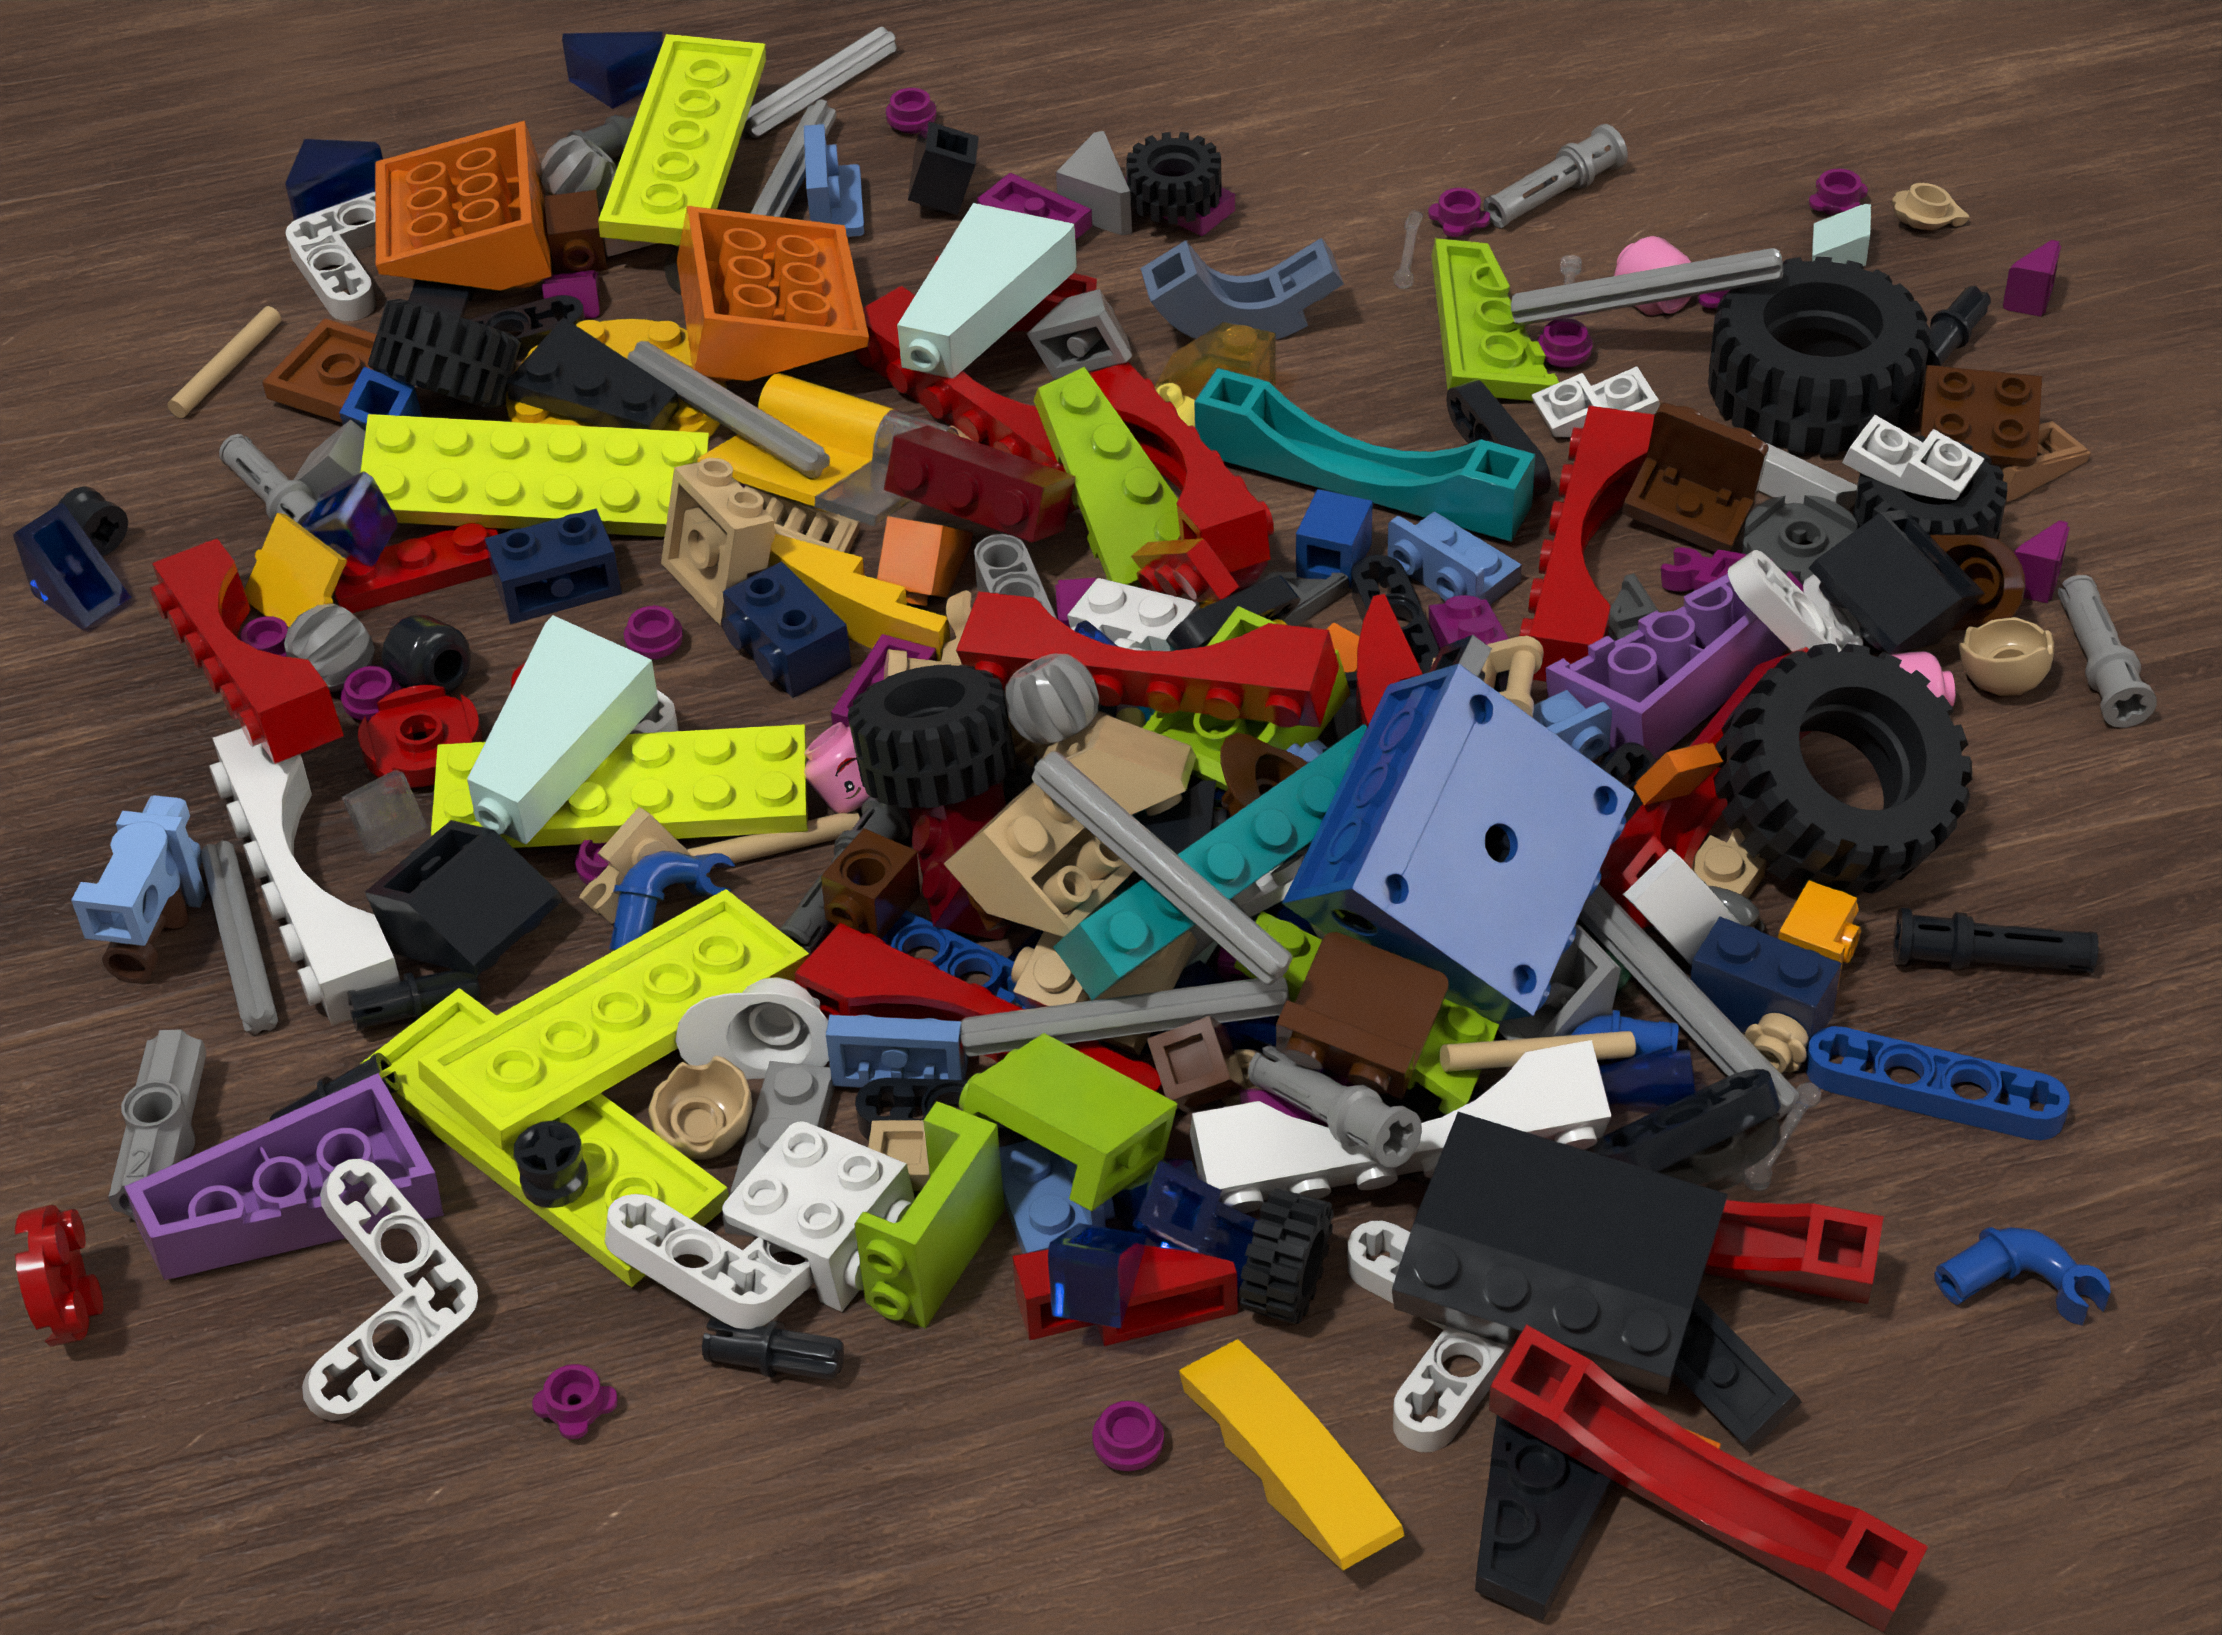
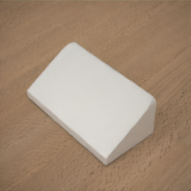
[1759,443,1857,510]

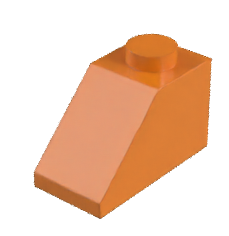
[877,516,973,606]

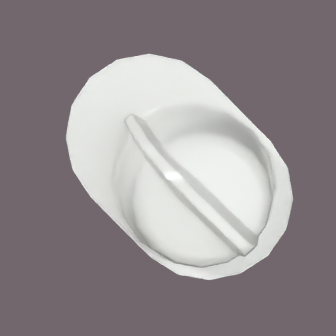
[676,977,829,1079]

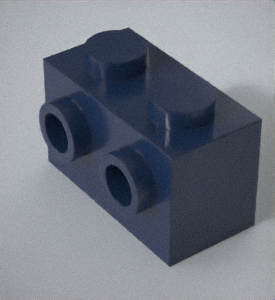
[485,508,622,624]
[722,561,852,698]
[1690,916,1842,1052]

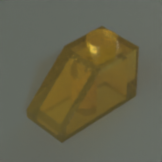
[1154,322,1276,400]

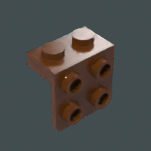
[1918,365,2042,467]
[1622,403,1769,552]
[1276,932,1448,1099]

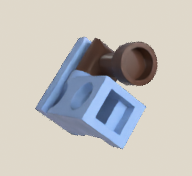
[71,795,206,983]

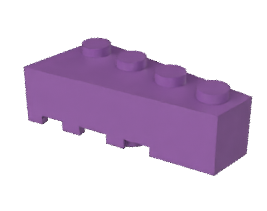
[1546,574,1788,760]
[124,1073,443,1280]

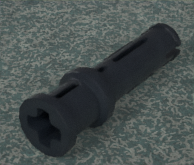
[1893,907,2099,973]

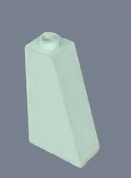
[897,203,1077,379]
[467,615,658,844]

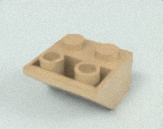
[1042,715,1196,816]
[944,783,1134,937]

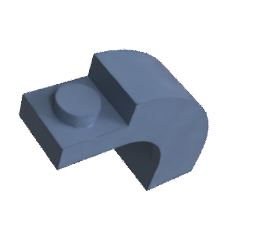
[1140,238,1344,346]

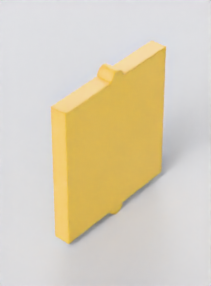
[244,513,347,627]

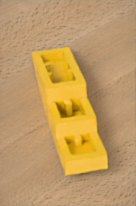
[759,533,951,661]
[1178,1339,1405,1571]

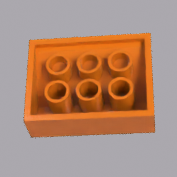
[375,120,552,291]
[677,206,869,382]

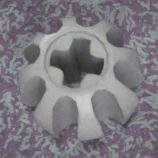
[539,135,617,208]
[284,604,375,692]
[1005,653,1099,744]

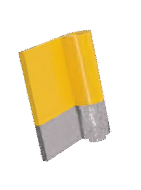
[697,373,959,526]

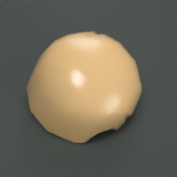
[1959,617,2054,696]
[648,1055,752,1160]

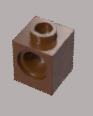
[544,190,608,274]
[821,828,920,939]
[1147,1016,1247,1112]

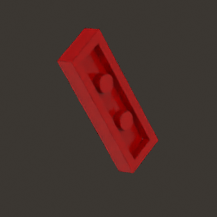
[333,523,498,613]
[1131,538,1240,602]

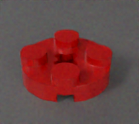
[358,685,483,793]
[15,1205,103,1347]

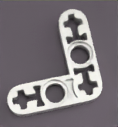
[285,192,376,321]
[1728,550,1863,652]
[302,1159,478,1421]
[605,1194,815,1329]
[1347,1221,1513,1452]

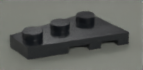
[506,317,680,430]
[1475,1415,1616,1621]

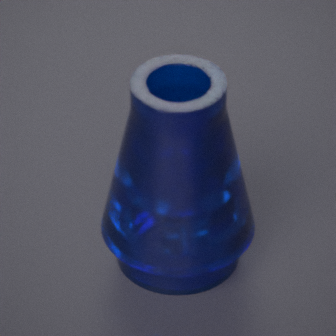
[1598,1044,1696,1109]

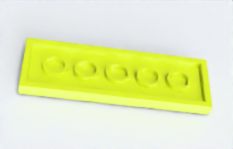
[598,34,766,247]
[356,414,709,537]
[431,724,808,848]
[418,889,809,1150]
[360,988,729,1288]

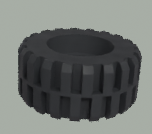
[1708,257,1930,458]
[1713,643,1972,897]

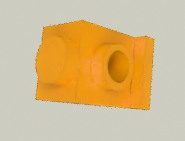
[1778,880,1861,990]

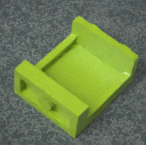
[959,1033,1178,1212]
[854,1101,1005,1329]

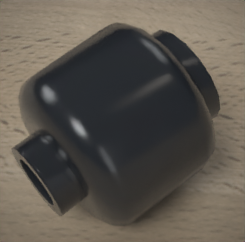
[381,615,471,695]

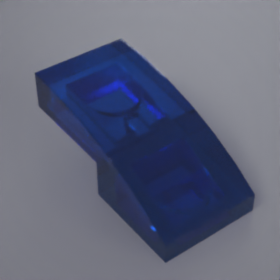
[1132,1161,1259,1293]

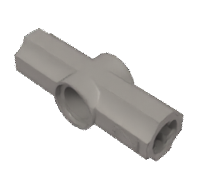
[108,1029,207,1221]

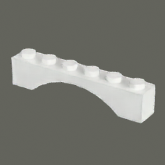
[209,728,400,1026]
[1190,1040,1611,1215]

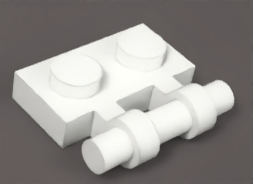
[1067,578,1200,651]

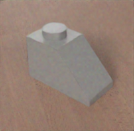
[1026,289,1132,379]

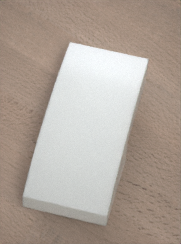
[1532,366,1660,437]
[1842,415,1984,500]
[1623,849,1740,967]

